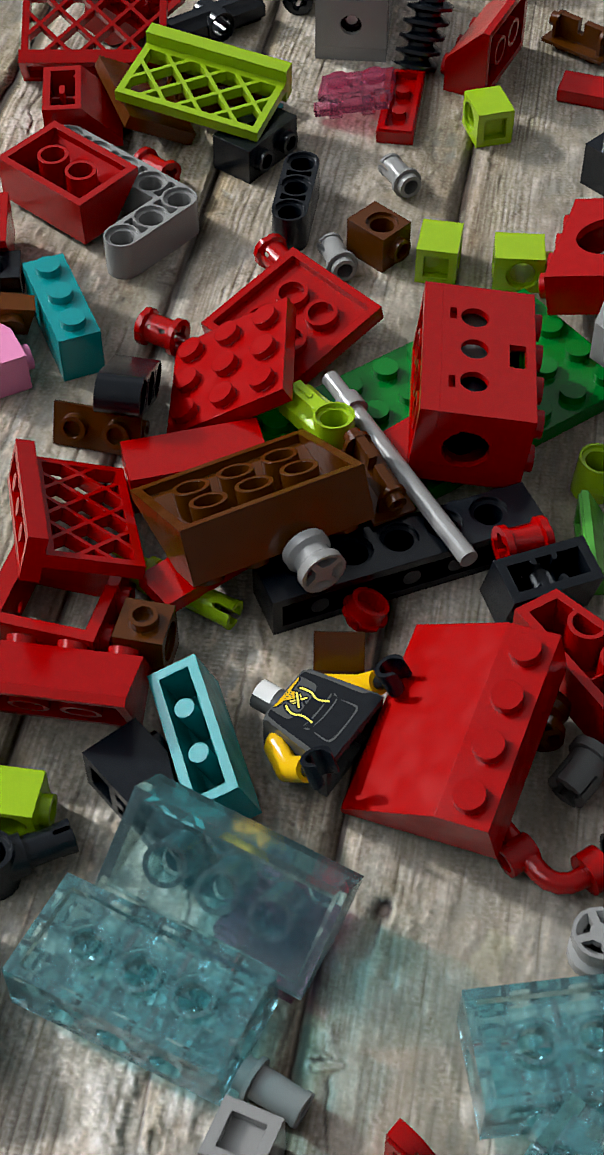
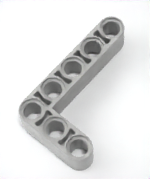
[63,125,199,279]

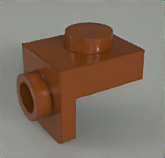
[0,292,36,335]

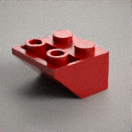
[42,65,124,146]

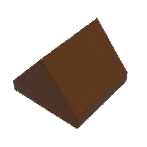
[313,630,365,674]

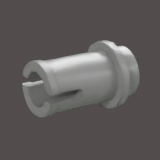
[378,153,421,198]
[317,232,358,281]
[231,1055,315,1129]

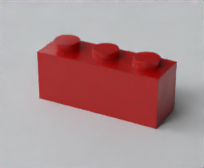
[120,417,265,513]

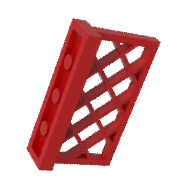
[18,0,168,81]
[7,438,146,583]

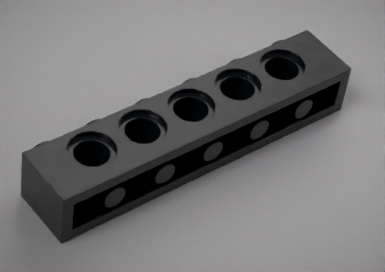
[252,482,543,635]

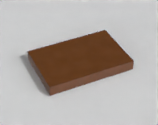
[94,55,196,145]

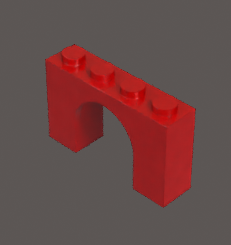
[538,198,604,315]

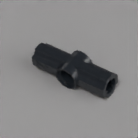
[167,0,266,42]

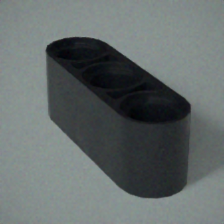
[272,151,320,251]
[93,354,162,418]

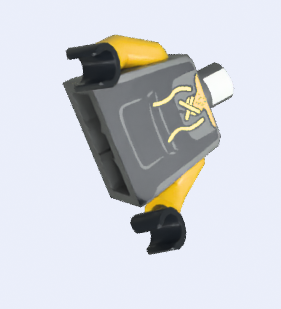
[250,654,412,797]

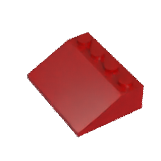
[340,622,567,859]

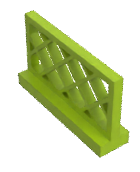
[115,23,292,142]

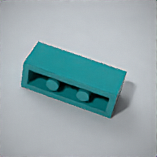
[22,253,105,382]
[147,653,262,836]

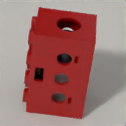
[407,281,545,488]

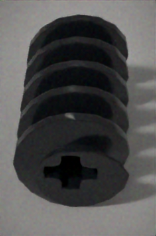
[393,0,454,72]

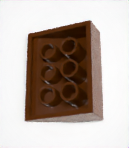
[130,429,375,587]

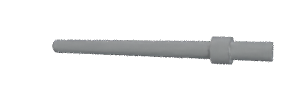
[322,371,478,567]

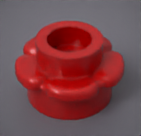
[342,587,389,633]

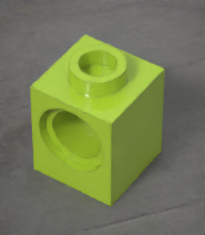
[462,85,515,148]
[414,218,464,285]
[492,232,553,293]
[0,765,58,836]

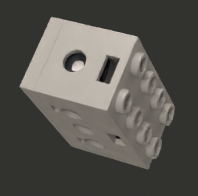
[315,0,394,62]

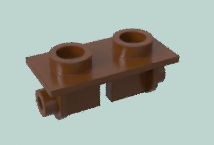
[541,9,604,66]
[53,399,150,455]
[341,427,417,527]

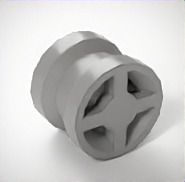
[282,528,346,593]
[566,906,604,982]

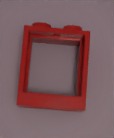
[0,543,135,652]

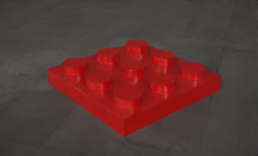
[201,247,384,384]
[167,297,297,433]

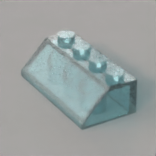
[92,773,364,1000]

